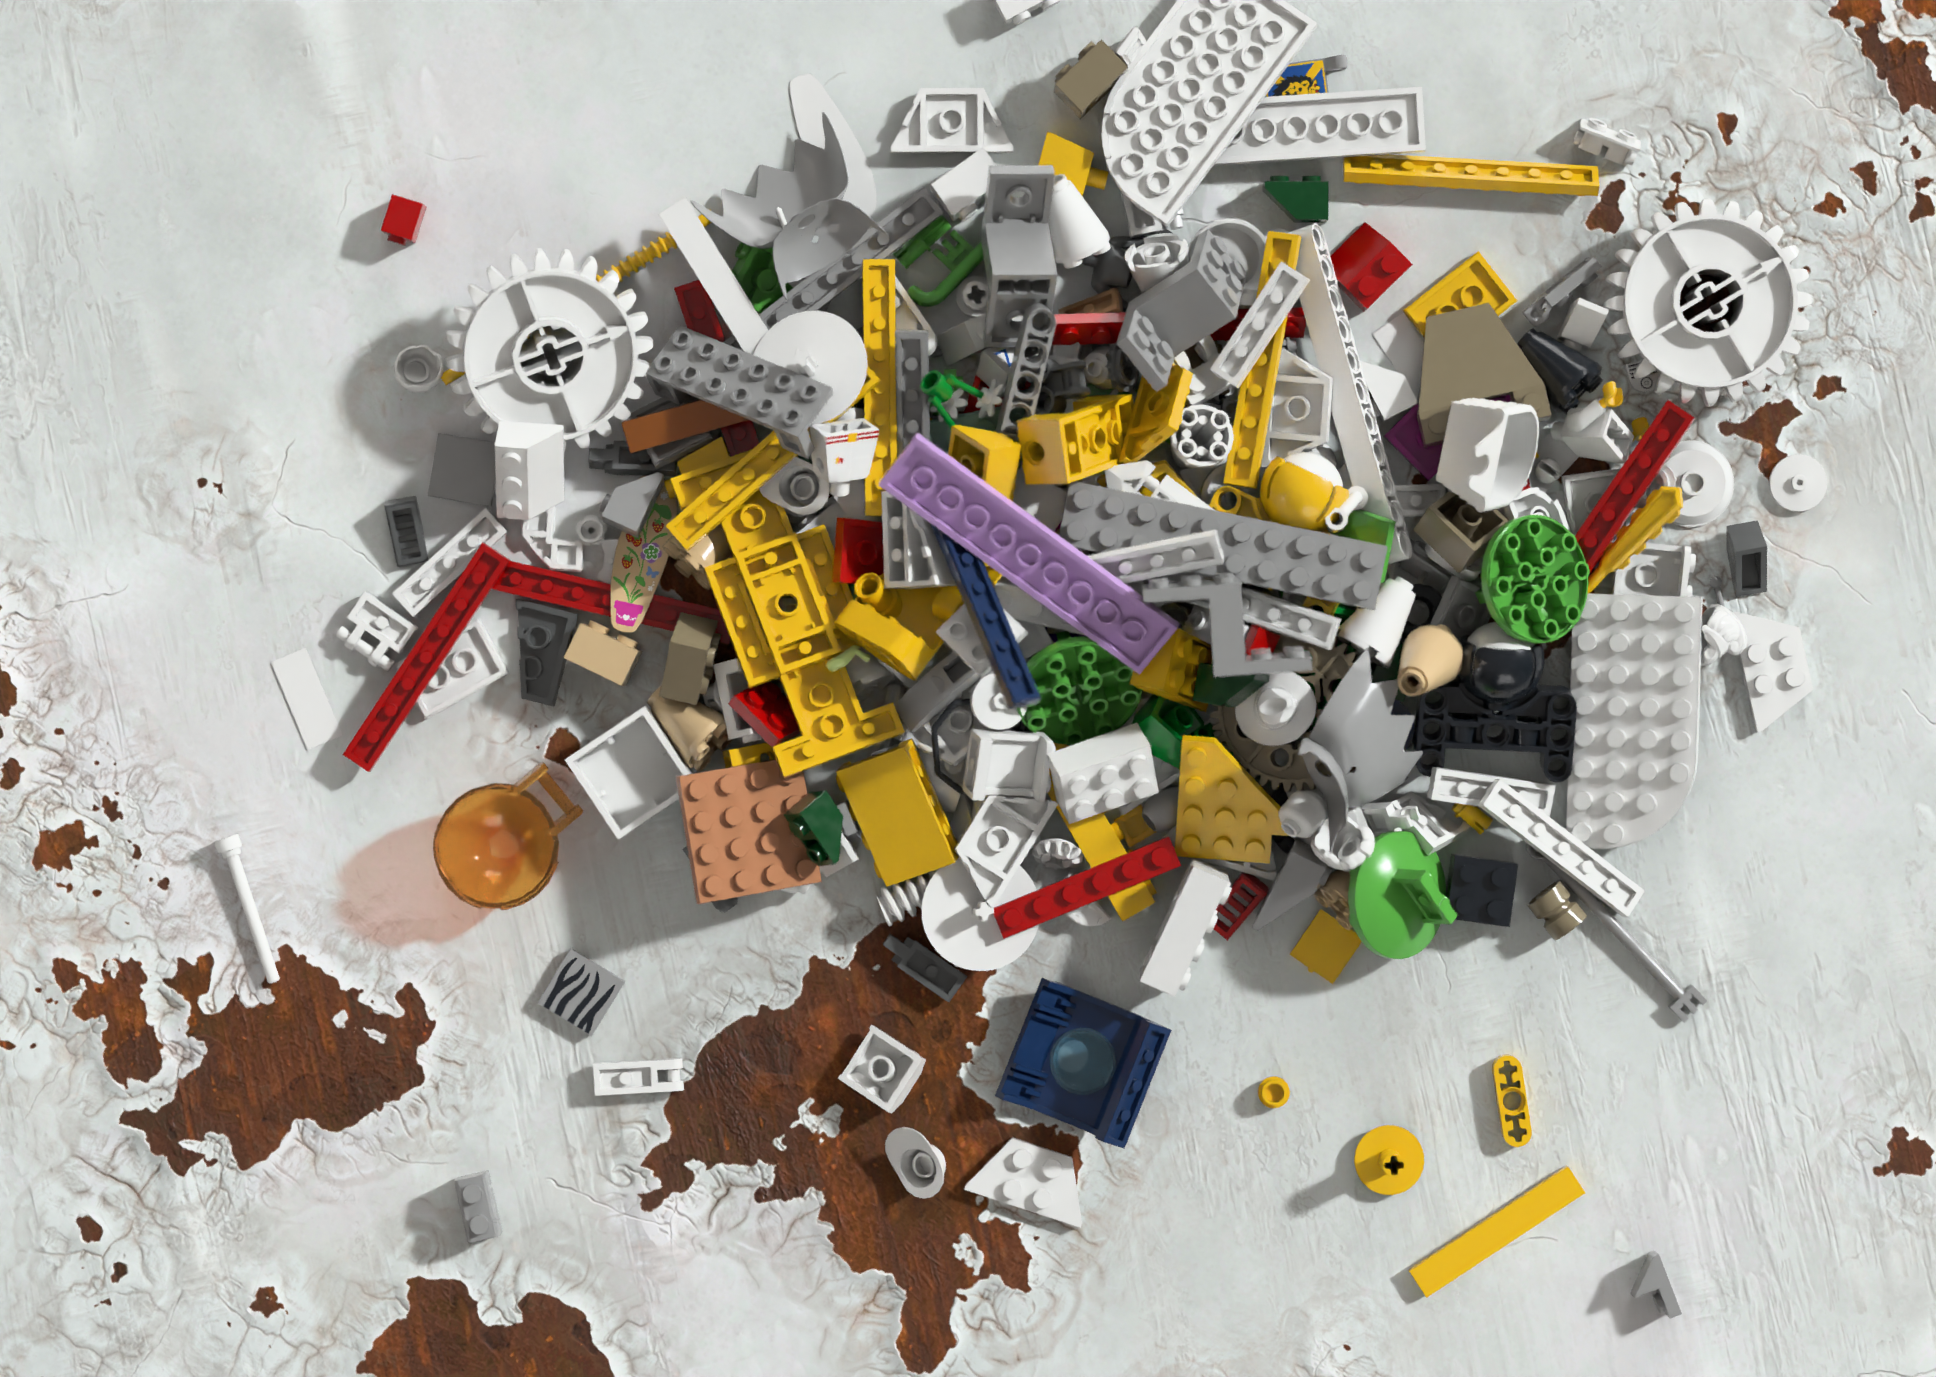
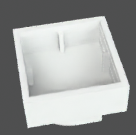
[565,706,692,840]

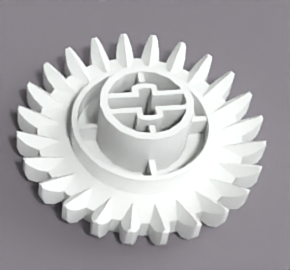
[1603,198,1812,406]
[445,248,653,451]

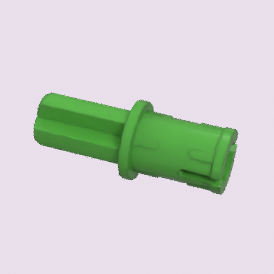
[893,215,951,270]

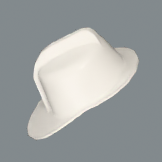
[759,457,830,515]
[885,1127,946,1199]

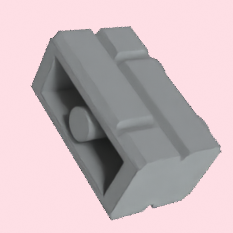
[454,1170,503,1243]

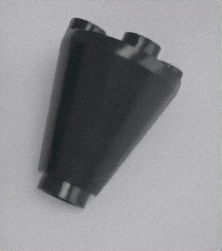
[1517,328,1603,415]

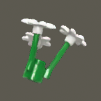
[920,370,1004,455]

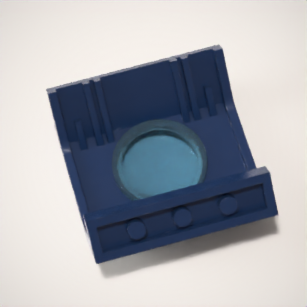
[995,978,1172,1149]

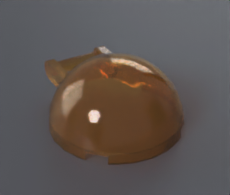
[433,762,584,910]

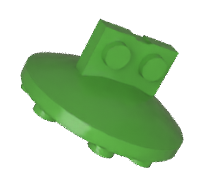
[1475,515,1590,644]
[1017,631,1142,746]
[1348,831,1458,959]

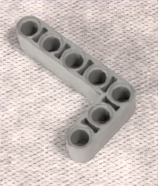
[995,304,1056,465]

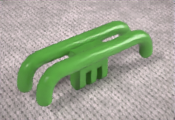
[908,230,984,307]

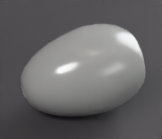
[1142,786,1179,832]

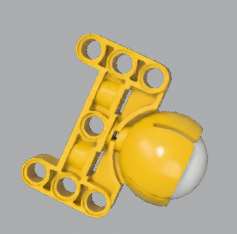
[1209,452,1349,616]

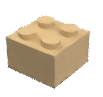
[564,620,643,686]

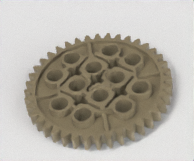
[1210,630,1372,792]

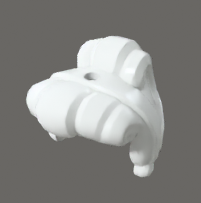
[1701,604,1747,666]
[1311,817,1375,872]

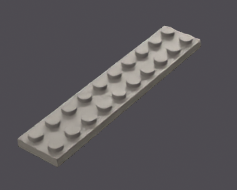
[1059,481,1388,610]

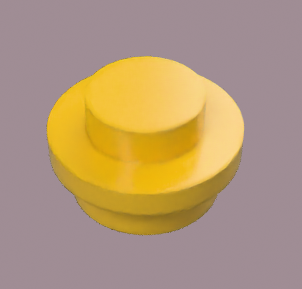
[1258,1076,1290,1108]

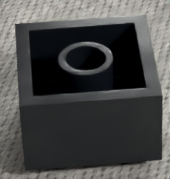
[1446,854,1518,927]

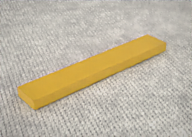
[1408,1165,1585,1298]

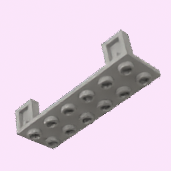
[646,326,833,459]

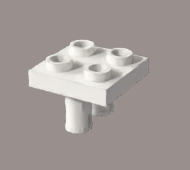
[936,604,1028,679]

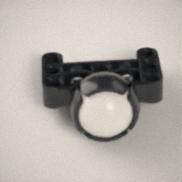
[1413,622,1577,783]

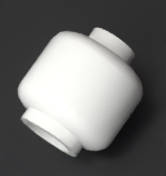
[1278,790,1326,838]

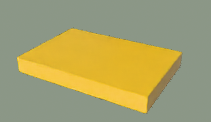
[1403,251,1518,338]

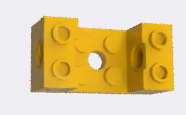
[1017,394,1134,485]

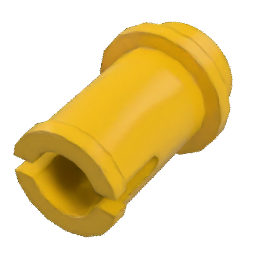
[1451,803,1493,835]

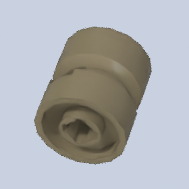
[1527,880,1587,941]

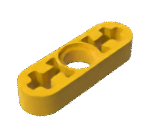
[1492,1054,1532,1147]

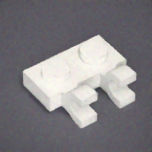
[1173,335,1234,407]

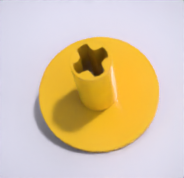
[1354,1125,1424,1195]

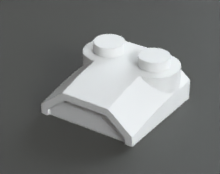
[838,1025,926,1113]

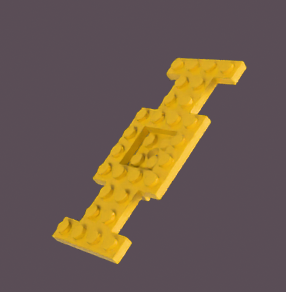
[670,449,905,778]

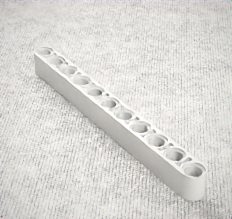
[1288,223,1412,565]

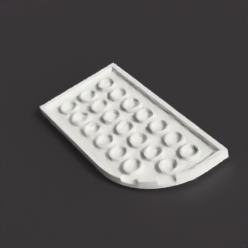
[1101,0,1317,227]
[1566,593,1703,849]

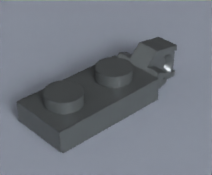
[588,441,677,477]
[883,933,967,1002]

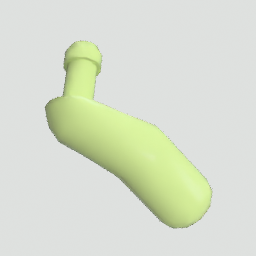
[826,645,871,672]

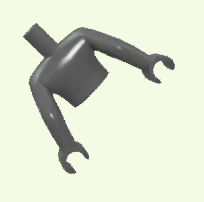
[1081,229,1172,312]

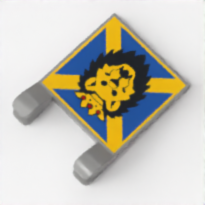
[1265,55,1348,97]

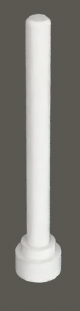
[214,834,280,984]

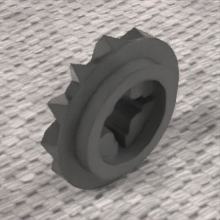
[1105,342,1139,393]

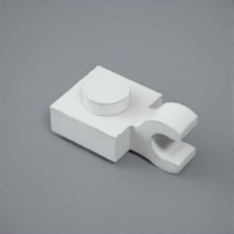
[1361,802,1421,837]

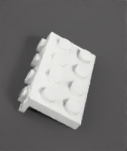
[1612,543,1696,597]

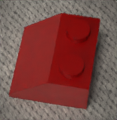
[1330,222,1413,312]

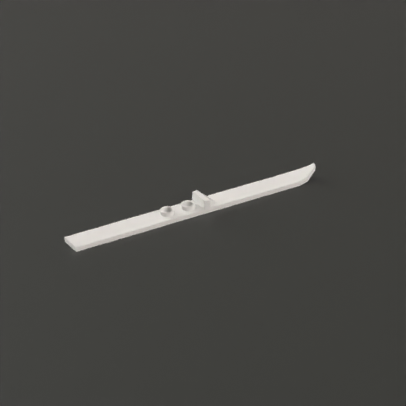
[659,197,877,521]

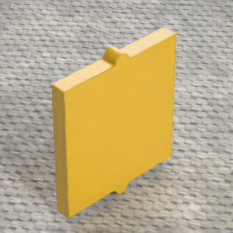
[1289,909,1361,984]

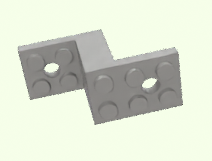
[981,165,1057,347]
[1117,229,1246,392]
[1143,573,1312,677]

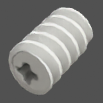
[877,870,936,926]

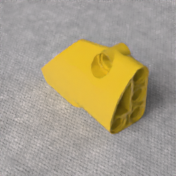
[834,566,1002,681]

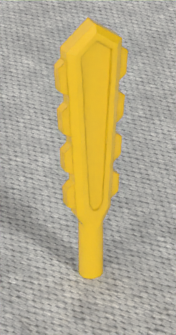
[1588,486,1683,593]

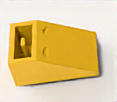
[1130,628,1212,712]

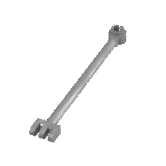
[1526,843,1707,1023]

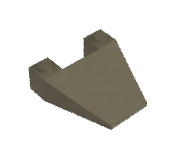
[1417,303,1552,448]

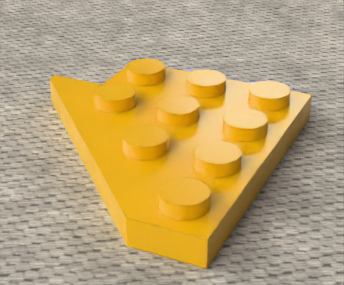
[1175,735,1297,864]

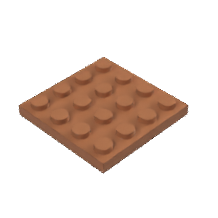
[676,759,822,904]

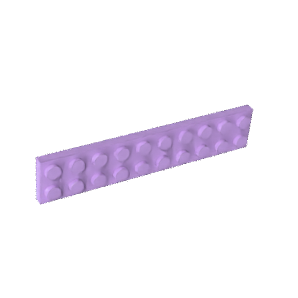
[878,433,1179,675]

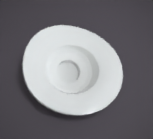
[1235,672,1316,746]

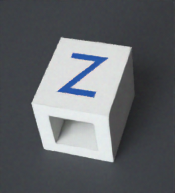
[976,347,1026,398]

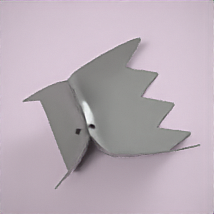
[690,112,888,303]
[1298,650,1423,853]

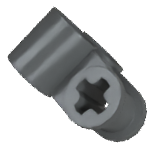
[1024,356,1091,414]

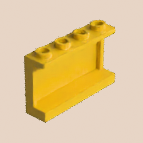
[836,738,959,887]

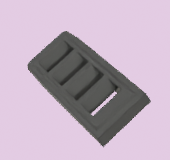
[384,496,429,567]

